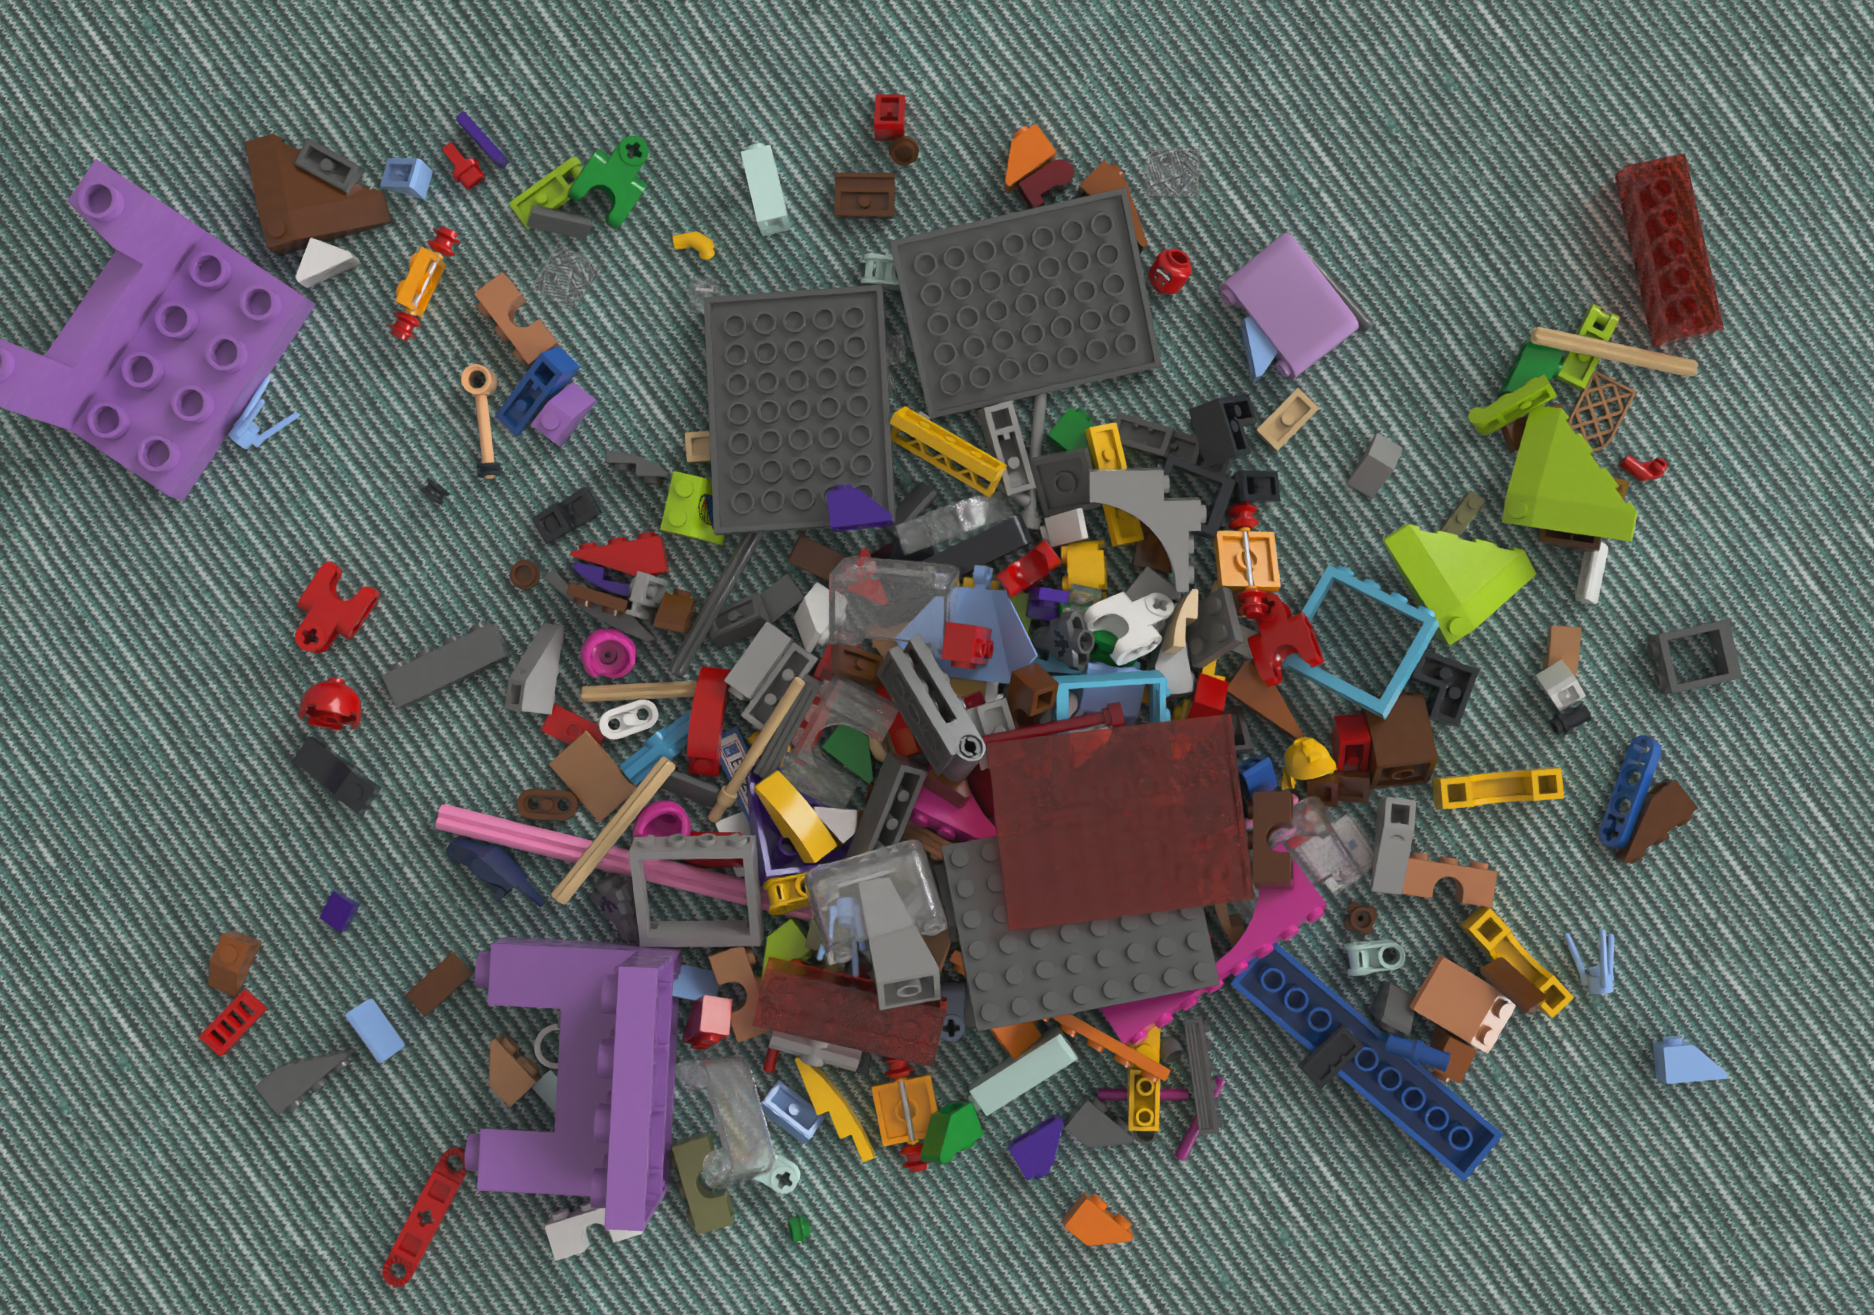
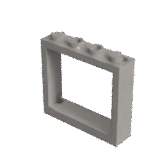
[629,833,764,947]

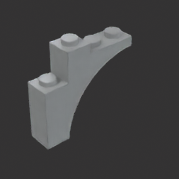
[1088,468,1207,592]

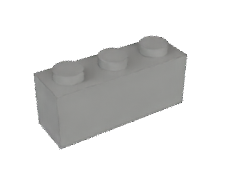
[741,642,820,730]

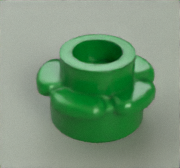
[788,1213,810,1244]

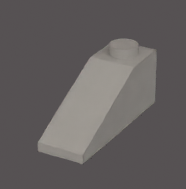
[977,400,1036,496]

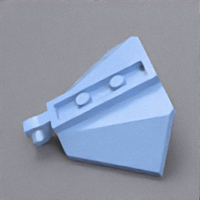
[894,565,1038,684]

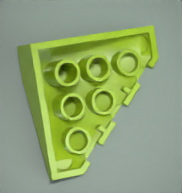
[1502,406,1638,542]
[1382,523,1536,646]

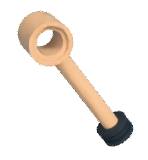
[461,364,502,479]

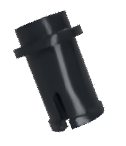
[1549,704,1592,736]

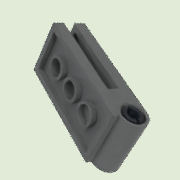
[876,635,986,782]

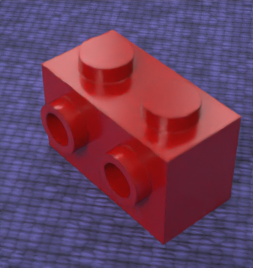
[941,622,994,670]

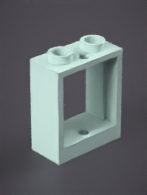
[741,143,791,236]

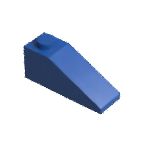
[495,346,580,436]
[1229,755,1278,801]

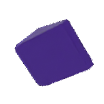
[319,891,360,933]

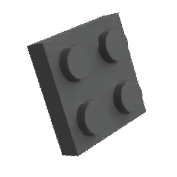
[1029,447,1102,517]
[1185,587,1244,669]

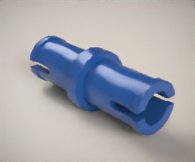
[1385,1033,1451,1072]

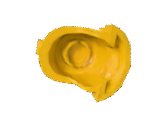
[1280,737,1337,791]

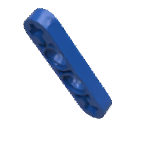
[1598,735,1661,849]

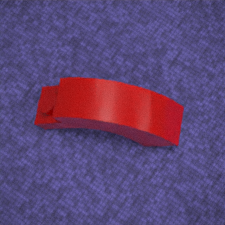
[687,666,731,777]

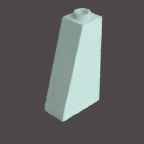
[968,1024,1078,1116]

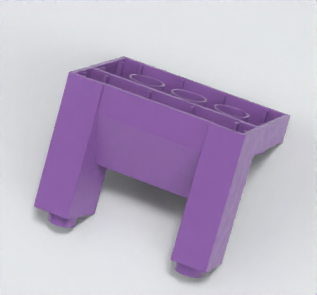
[0,159,316,501]
[465,937,682,1231]

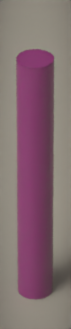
[1174,1075,1226,1161]
[1097,1088,1188,1101]

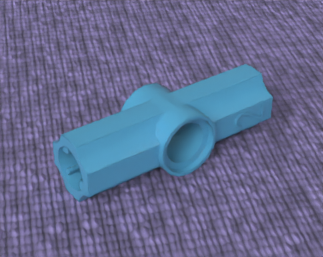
[619,709,691,785]

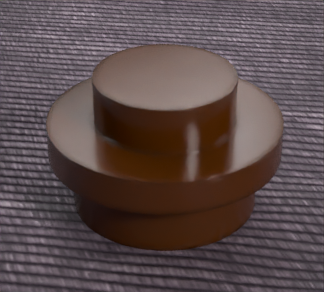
[889,136,919,166]
[510,560,540,590]

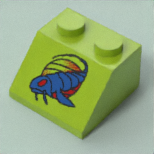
[660,471,725,546]

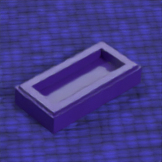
[456,111,510,169]

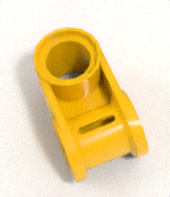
[763,871,822,915]

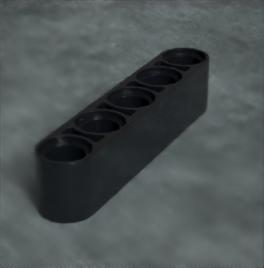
[889,514,1034,604]

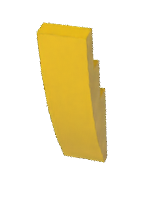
[795,1055,875,1163]

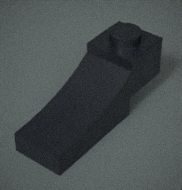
[292,736,382,813]

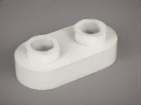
[599,699,658,739]

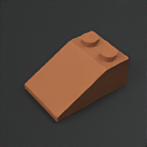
[1409,955,1516,1054]

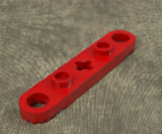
[382,1147,468,1287]

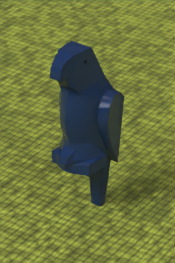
[446,836,545,907]

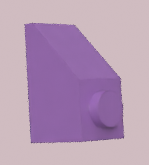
[531,382,597,447]

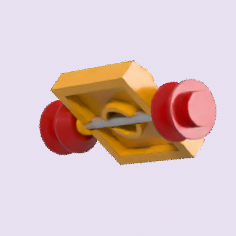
[387,226,461,342]
[1213,503,1281,619]
[871,1049,938,1172]

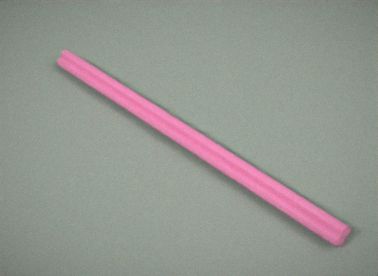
[435,804,867,935]

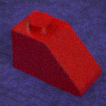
[1331,714,1371,772]

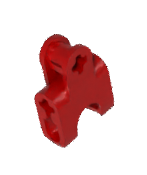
[995,539,1061,600]
[295,561,380,653]
[1247,592,1324,687]

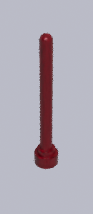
[981,702,1125,748]

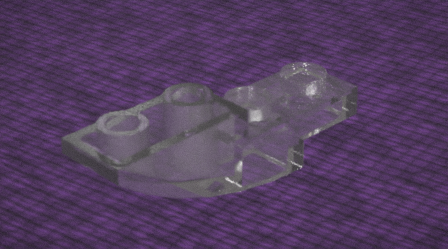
[895,490,1015,556]

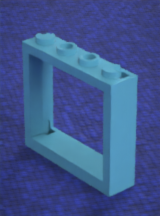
[1281,565,1439,720]
[1051,670,1170,803]

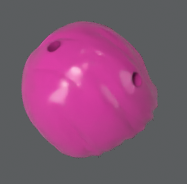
[580,628,636,678]
[632,800,691,839]

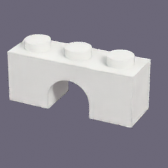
[545,1201,644,1261]

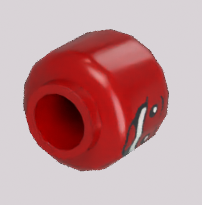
[1148,249,1192,294]

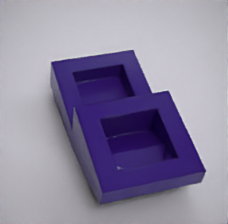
[574,562,631,598]

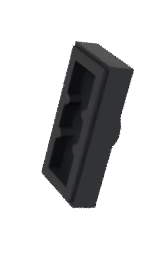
[1297,1023,1365,1089]

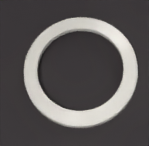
[534,1024,560,1069]

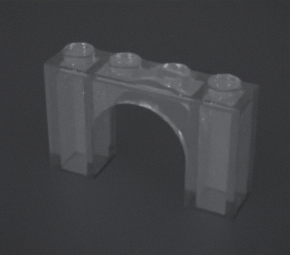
[778,675,898,809]

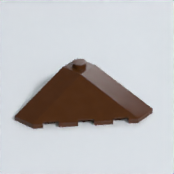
[245,134,393,256]

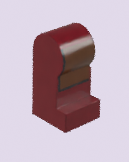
[1018,159,1074,209]

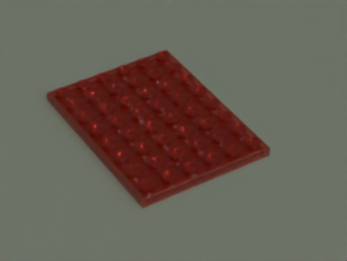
[986,714,1254,931]

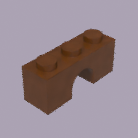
[1006,663,1059,764]
[1247,791,1294,889]

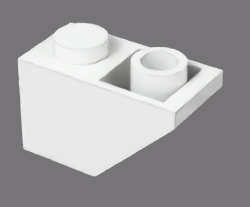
[794,582,847,653]

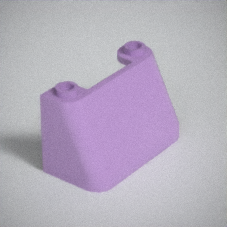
[1218,233,1359,381]

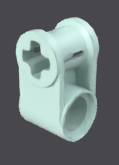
[860,253,900,291]
[1344,939,1405,976]
[741,1141,800,1194]

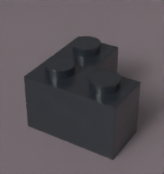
[1189,394,1257,467]
[1409,650,1479,727]

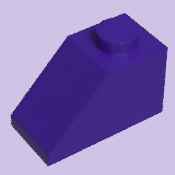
[827,484,894,533]
[1008,1112,1063,1181]

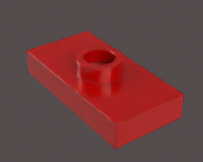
[541,704,605,746]

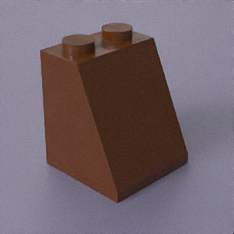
[1360,692,1439,789]

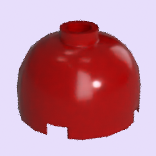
[298,678,362,730]

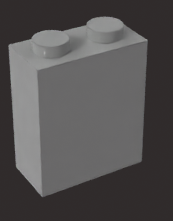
[724,622,799,702]

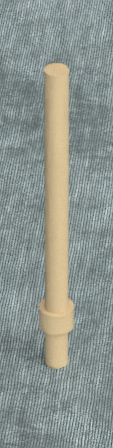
[708,677,805,823]

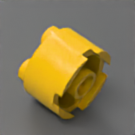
[1061,540,1107,601]

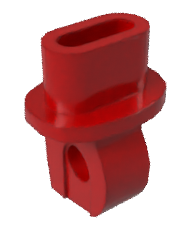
[442,142,486,191]

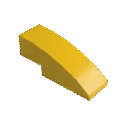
[753,770,838,863]

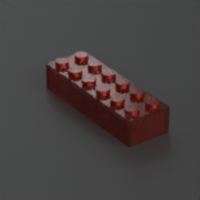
[1614,153,1724,348]
[752,957,947,1067]

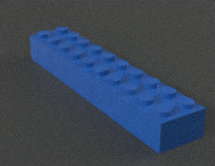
[1226,943,1503,1182]

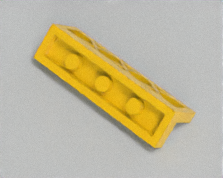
[889,406,1007,498]
[1085,423,1144,547]

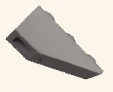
[1146,604,1195,700]
[505,623,564,715]
[1371,797,1416,895]

